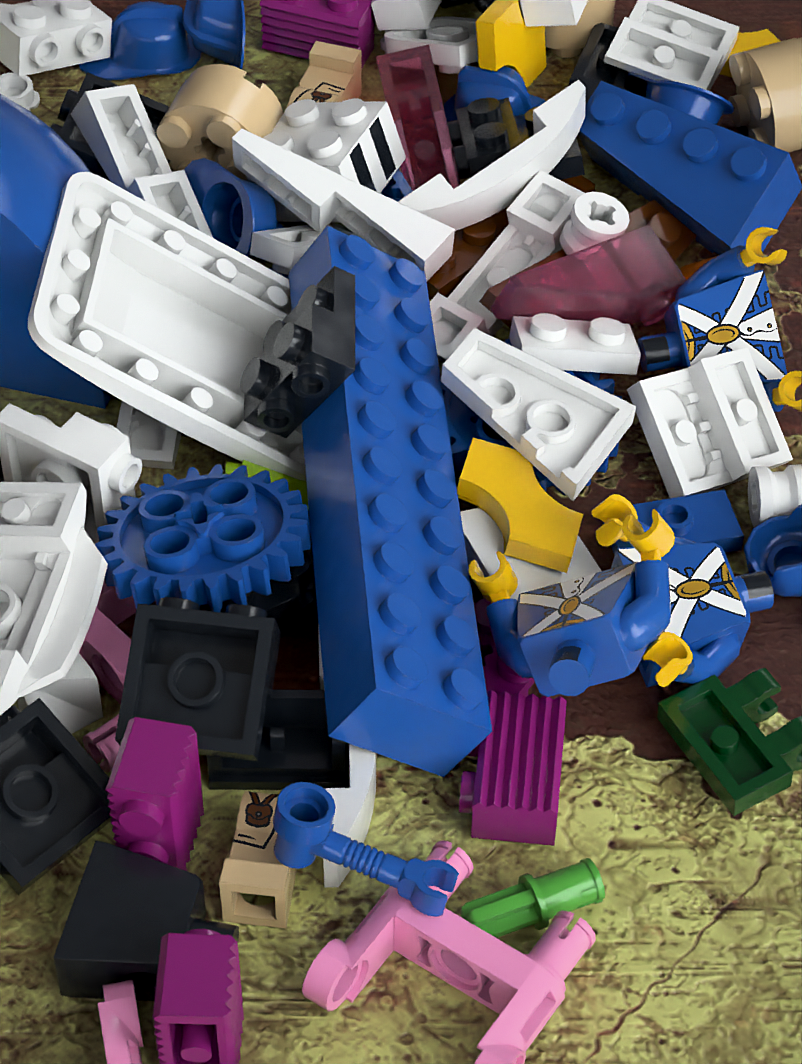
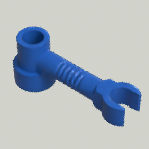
[273,782,459,916]

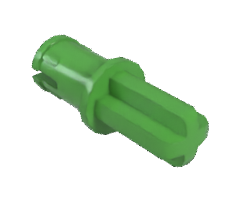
[460,858,605,938]

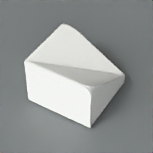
[17,652,103,734]

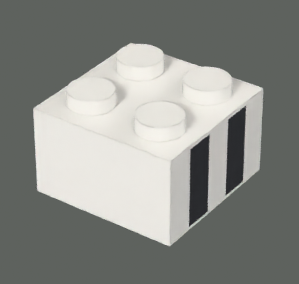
[246,98,406,222]

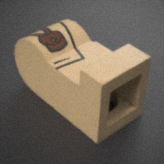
[287,41,362,107]
[219,791,297,929]

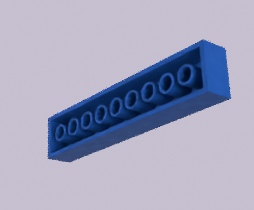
[288,225,492,777]

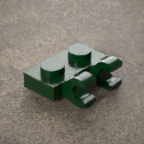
[657,668,802,816]

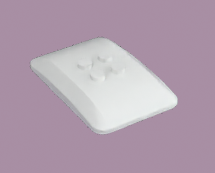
[28,172,306,481]

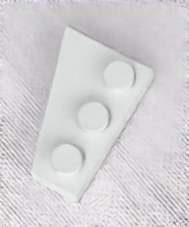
[441,328,636,501]

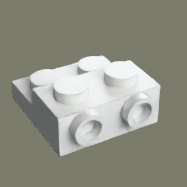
[0,0,112,77]
[0,403,142,544]

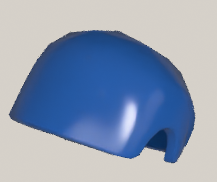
[744,505,802,597]

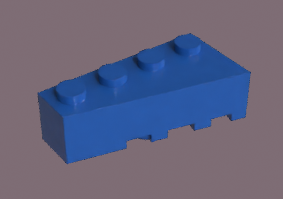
[577,81,802,255]

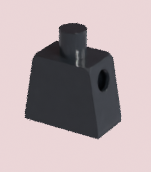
[53,840,239,1001]

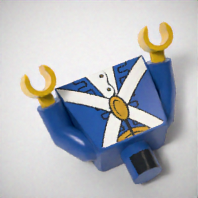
[638,227,802,412]
[591,494,774,687]
[469,509,675,697]

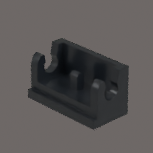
[207,690,347,790]

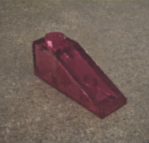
[376,44,461,191]
[490,225,687,326]

